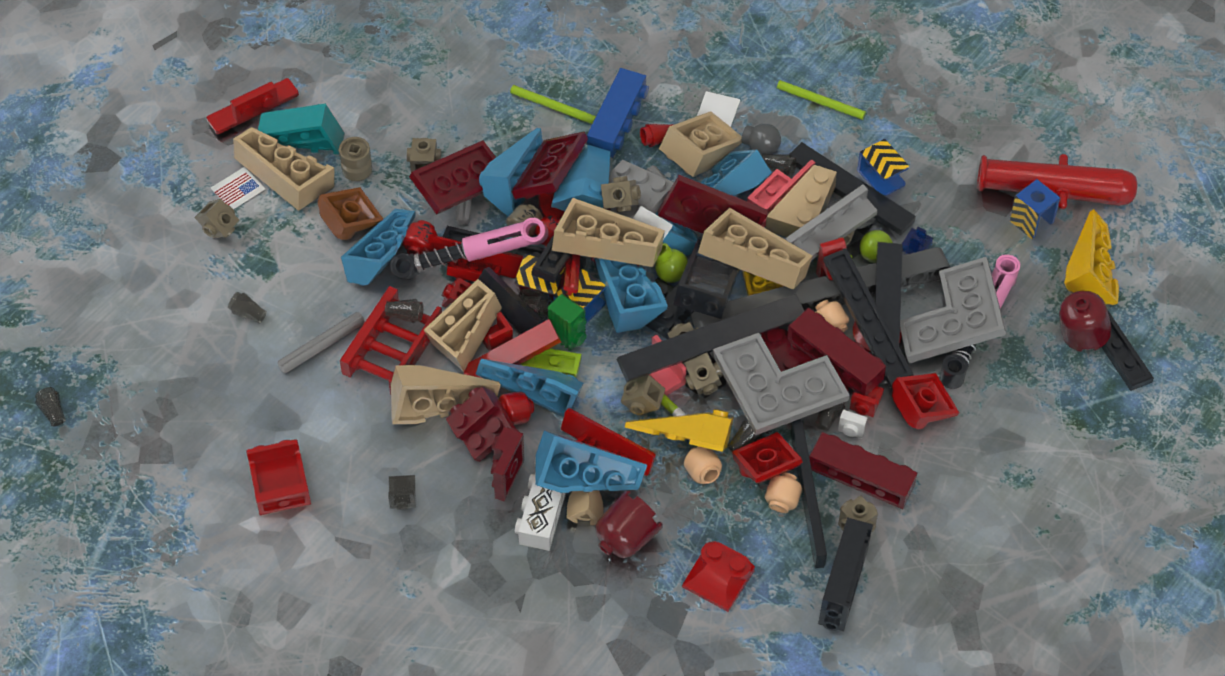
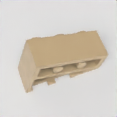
[766,165,837,237]
[424,279,502,372]

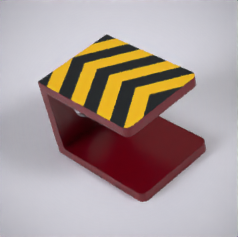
[514,254,565,303]

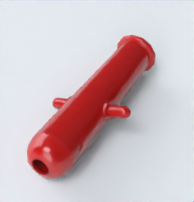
[977,154,1138,209]

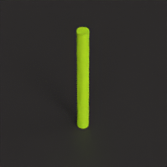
[777,80,866,120]
[510,85,596,124]

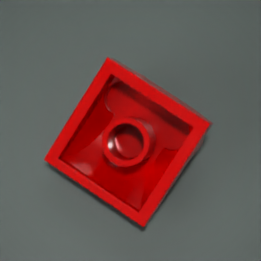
[892,373,960,429]
[732,432,802,483]
[682,541,755,612]

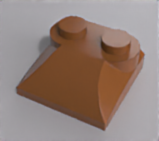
[317,187,383,240]

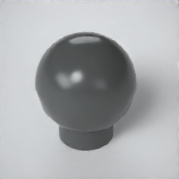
[741,124,781,156]

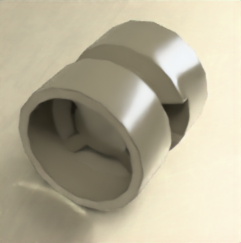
[339,137,372,181]

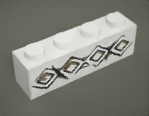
[515,457,566,551]

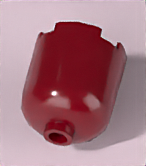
[1059,290,1111,352]
[595,490,663,558]

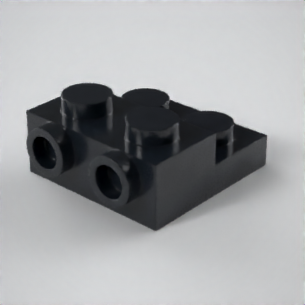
[645,278,694,339]

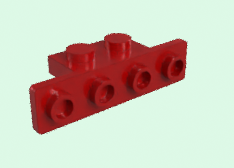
[206,78,299,134]
[432,236,524,281]
[561,408,656,476]

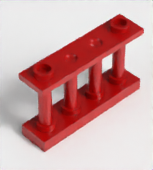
[340,286,442,395]

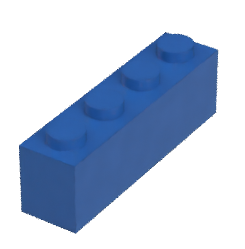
[587,68,649,158]

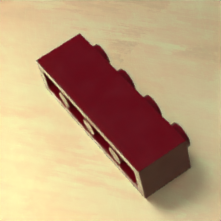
[787,308,886,396]
[809,432,918,510]

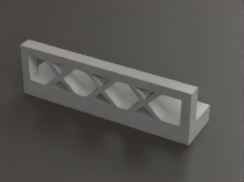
[785,184,877,260]

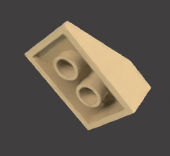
[659,111,742,177]

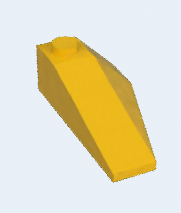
[1064,209,1119,305]
[625,409,734,452]

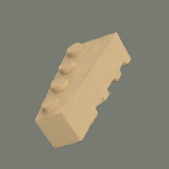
[233,127,334,211]
[552,198,665,267]
[698,208,813,289]

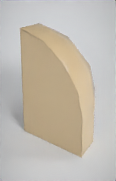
[567,490,603,525]

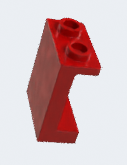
[246,439,311,516]

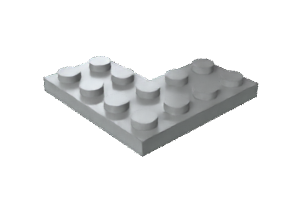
[900,257,1007,363]
[713,333,850,435]

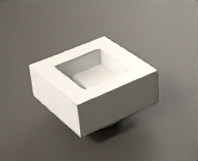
[838,410,868,439]

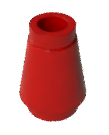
[640,124,673,147]

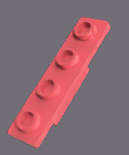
[747,160,816,227]

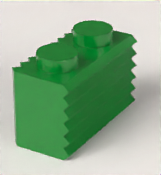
[548,294,587,351]

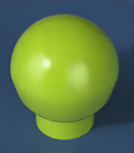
[860,230,893,263]
[655,243,688,283]

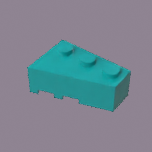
[258,103,345,155]

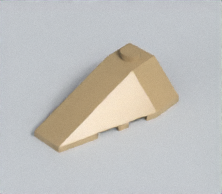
[391,365,501,424]

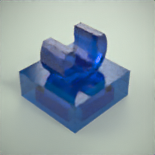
[902,227,933,254]

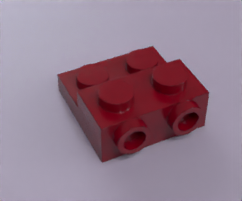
[446,387,516,462]
[491,427,525,502]

